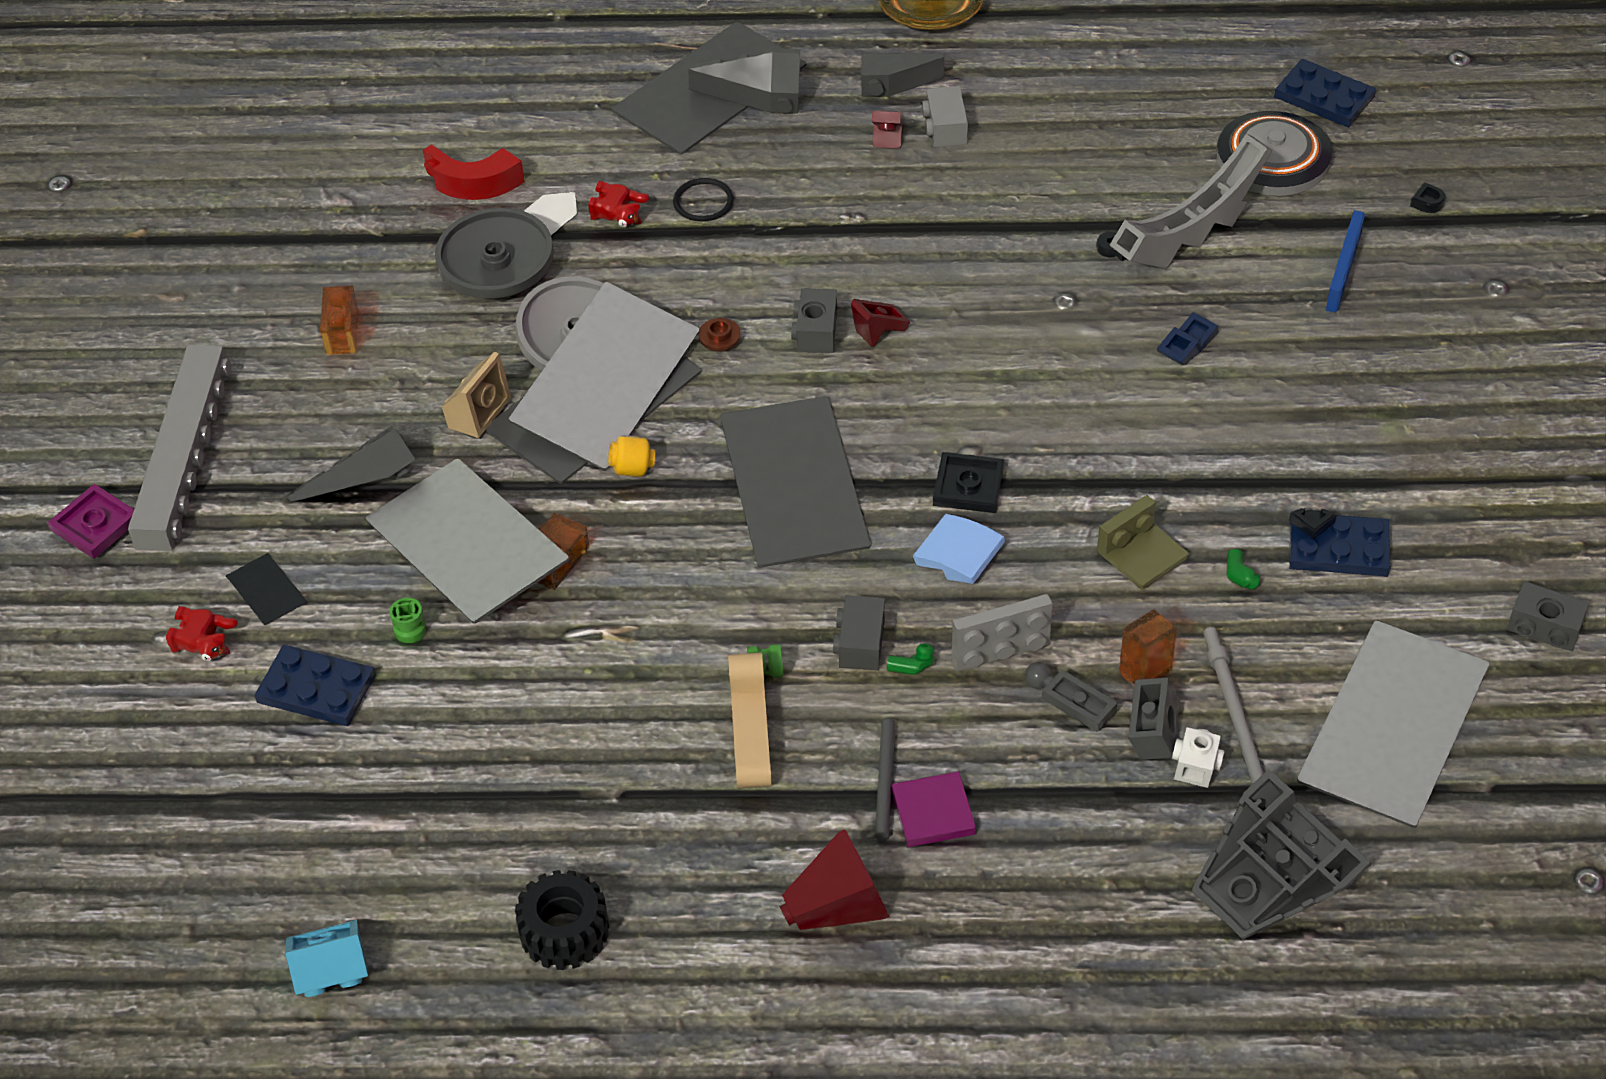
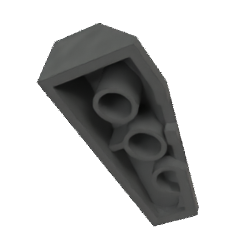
[688,48,800,114]

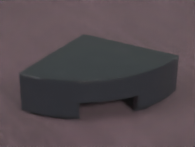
[1289,508,1337,539]

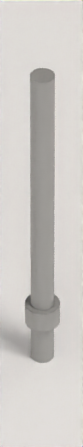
[1203,627,1264,784]

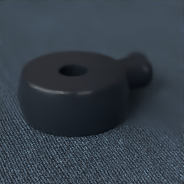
[1096,232,1126,261]

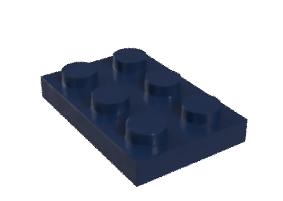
[1274,59,1376,128]
[1289,511,1390,577]
[255,644,376,727]

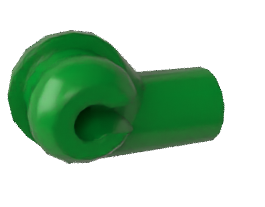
[1226,549,1261,590]

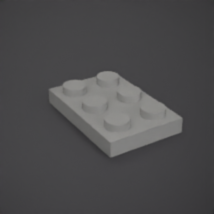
[952,594,1052,671]

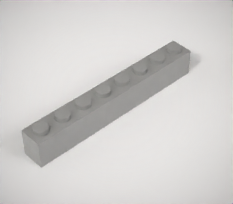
[128,344,231,551]

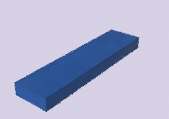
[1326,210,1365,313]

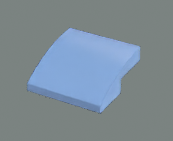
[913,514,1005,584]

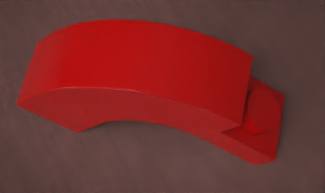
[423,144,525,200]

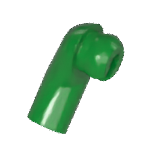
[887,643,935,675]

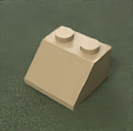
[442,352,512,438]

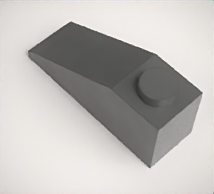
[861,53,944,97]

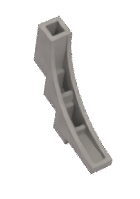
[1110,134,1273,269]

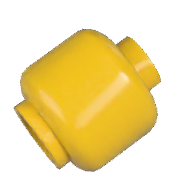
[608,435,655,477]

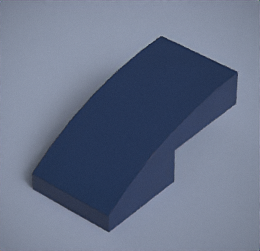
[1157,312,1219,365]

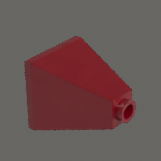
[780,829,890,930]

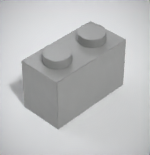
[922,86,968,147]

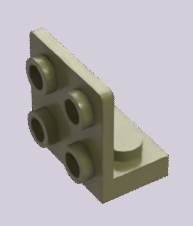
[1097,495,1188,589]

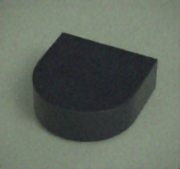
[1410,182,1446,213]

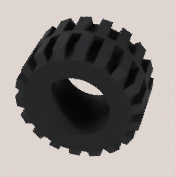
[515,870,609,970]

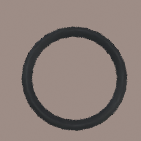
[673,178,734,222]

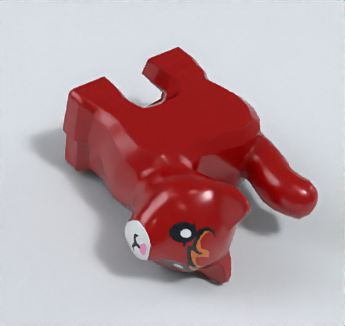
[588,181,649,227]
[166,606,238,661]

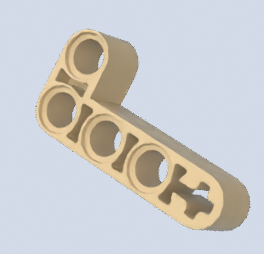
[728,652,772,788]

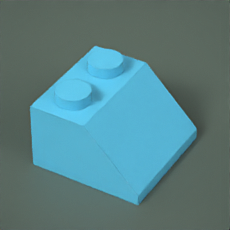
[285,920,368,997]

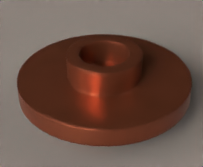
[698,318,741,351]

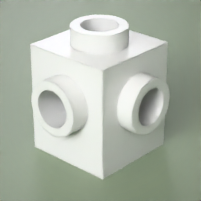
[1172,727,1224,788]

